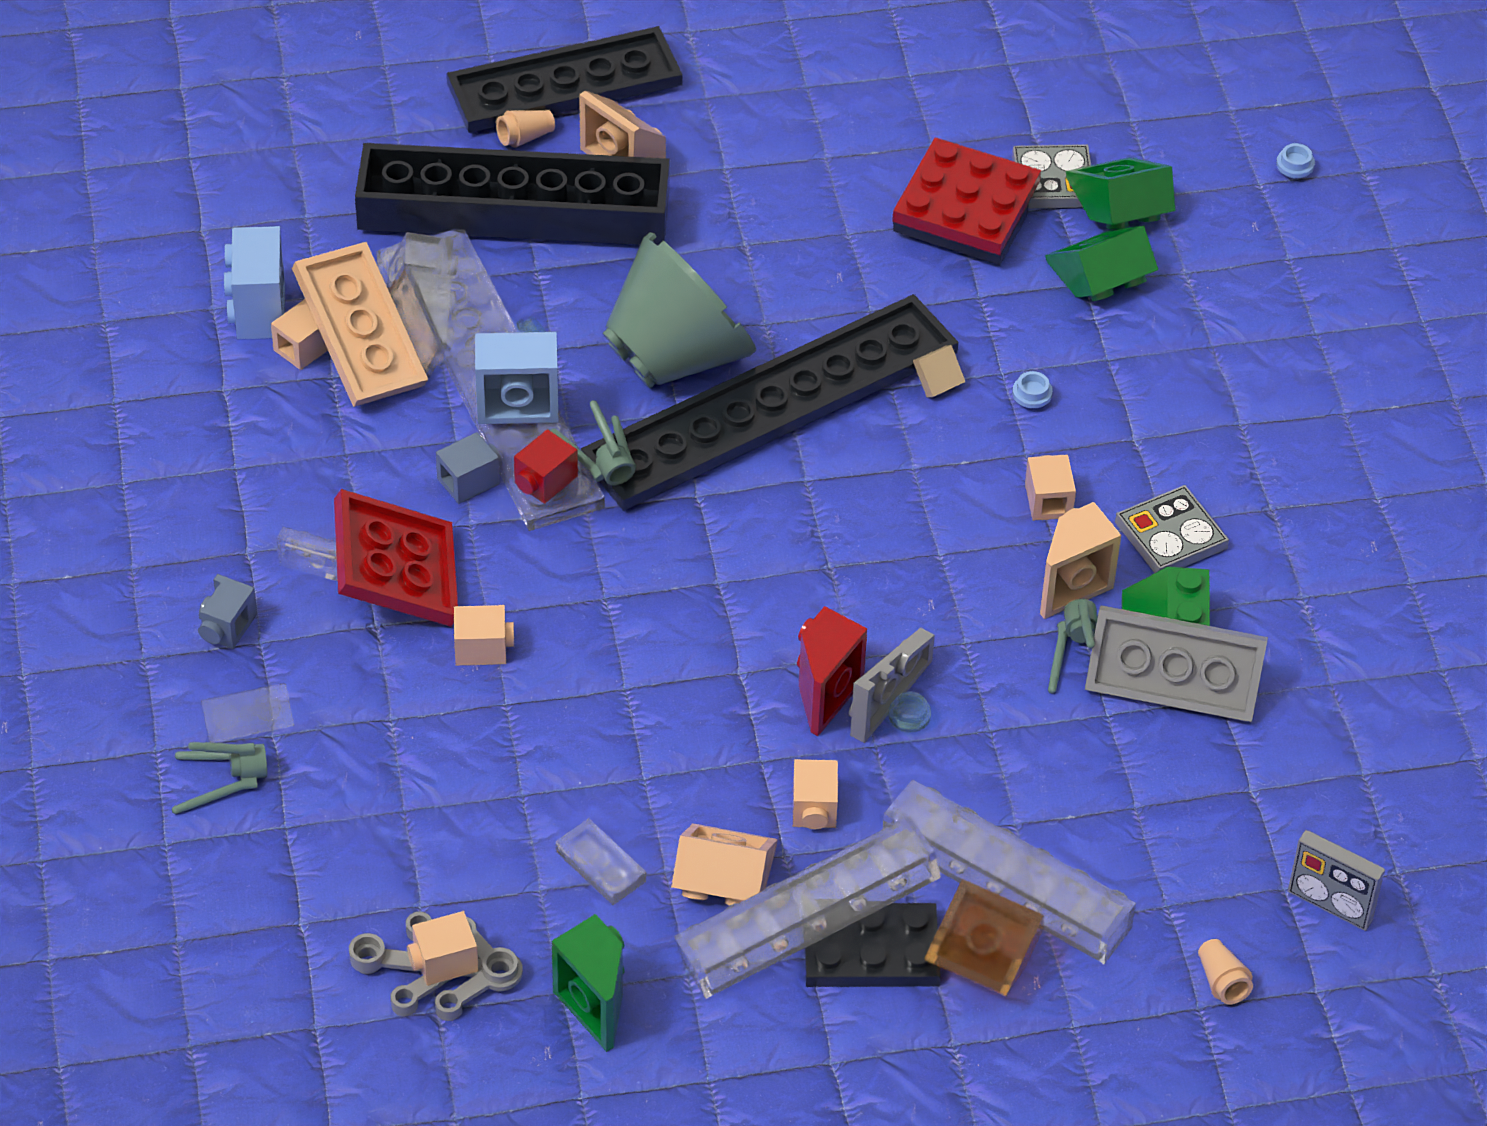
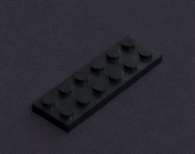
[447,26,683,133]

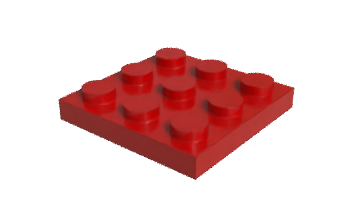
[892,137,1041,255]
[334,489,458,626]

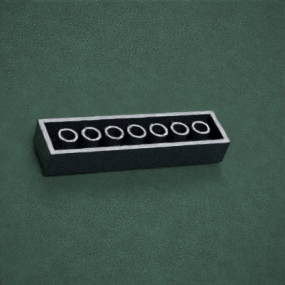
[355,143,670,245]

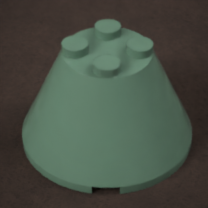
[603,232,757,389]

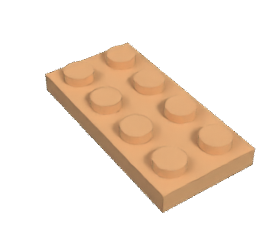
[292,242,428,407]

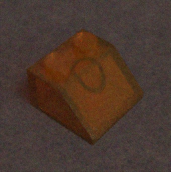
[925,879,1044,997]

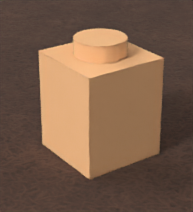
[271,299,328,370]
[1025,455,1076,521]
[454,605,514,666]
[793,759,838,829]
[407,911,478,986]

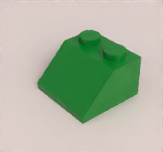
[1066,157,1175,229]
[1045,226,1159,301]
[1121,567,1210,626]
[552,914,625,1052]

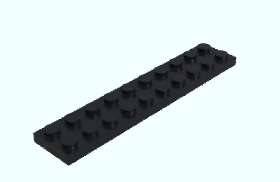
[581,294,959,511]

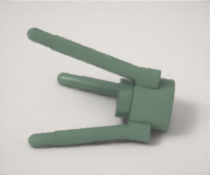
[550,400,637,485]
[1048,599,1098,694]
[172,742,267,814]

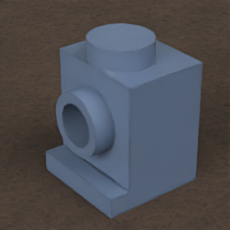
[198,574,257,649]

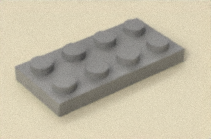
[1085,605,1268,722]

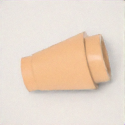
[496,110,555,148]
[1198,939,1253,1004]

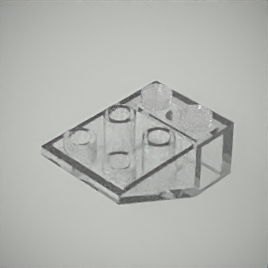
[387,232,458,379]

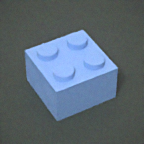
[224,226,285,339]
[475,332,558,424]

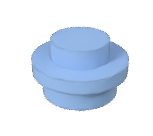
[1276,143,1315,178]
[1012,371,1053,408]

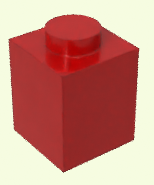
[514,429,578,504]

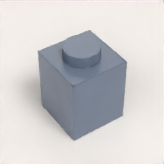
[436,432,502,504]

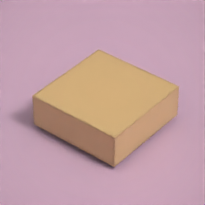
[913,345,966,397]

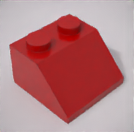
[797,606,868,736]

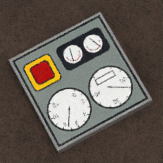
[1012,144,1091,208]
[1115,485,1229,573]
[1288,830,1385,931]

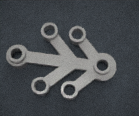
[349,912,523,1021]

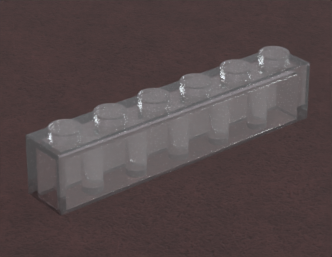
[882,779,1136,964]
[674,816,941,999]

